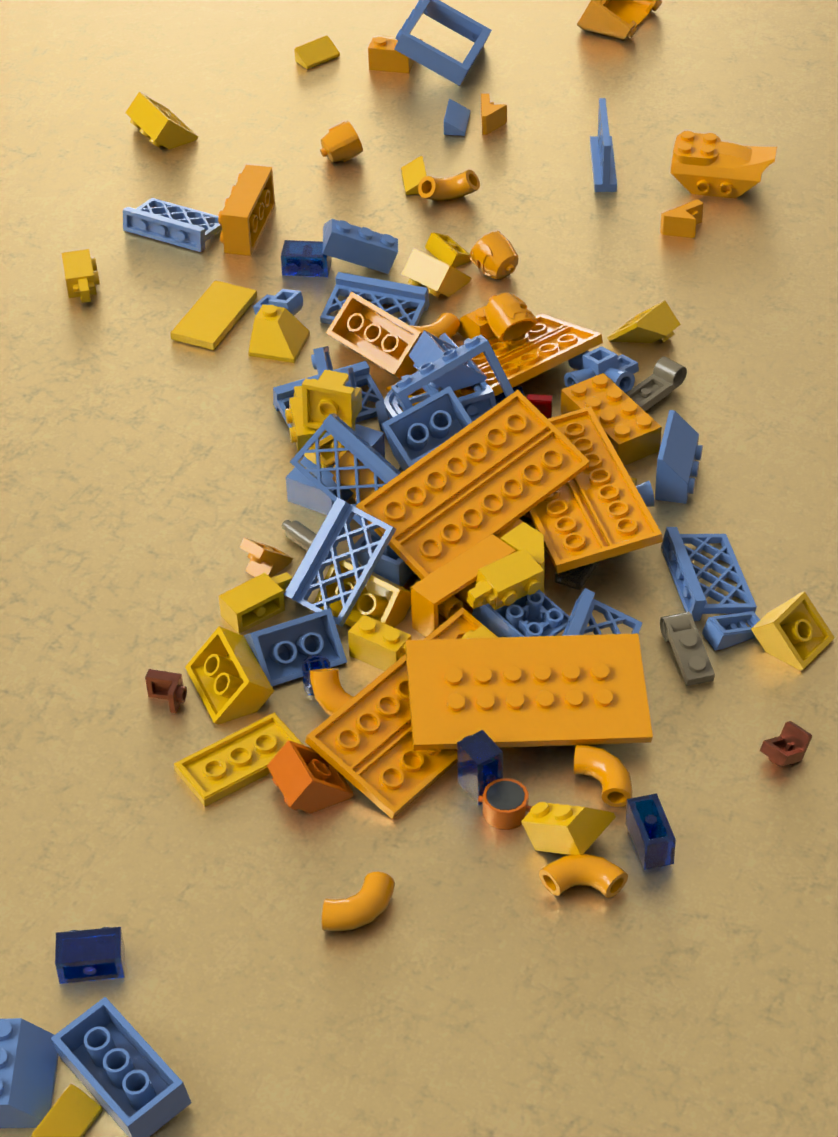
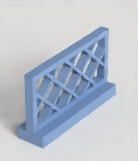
[590,98,617,192]
[123,198,222,252]
[320,272,430,326]
[273,361,384,428]
[290,413,401,527]
[284,497,396,627]
[661,527,757,621]
[562,588,642,636]

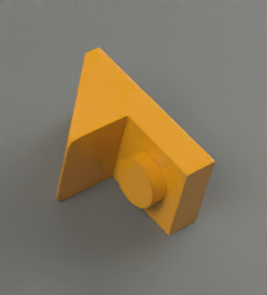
[481,93,507,135]
[660,199,704,238]
[240,538,293,578]

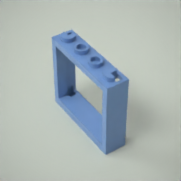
[394,0,492,86]
[391,335,514,411]

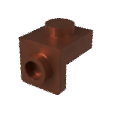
[145,669,187,713]
[760,721,812,766]

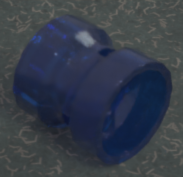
[302,655,331,696]

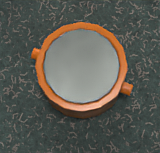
[478,778,533,830]

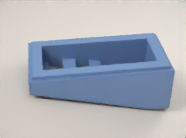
[702,611,760,650]

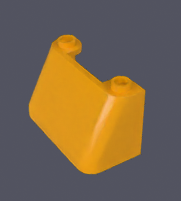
[577,0,662,40]

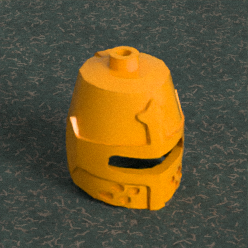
[320,121,363,163]
[470,231,519,280]
[483,292,538,342]

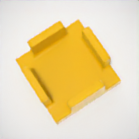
[302,370,362,431]

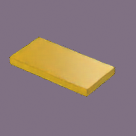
[170,280,257,350]
[174,712,304,807]

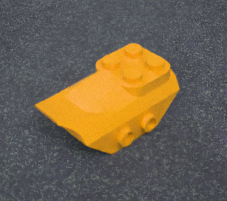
[670,131,777,198]

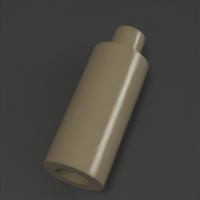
[282,520,317,551]

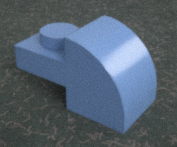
[253,289,303,316]

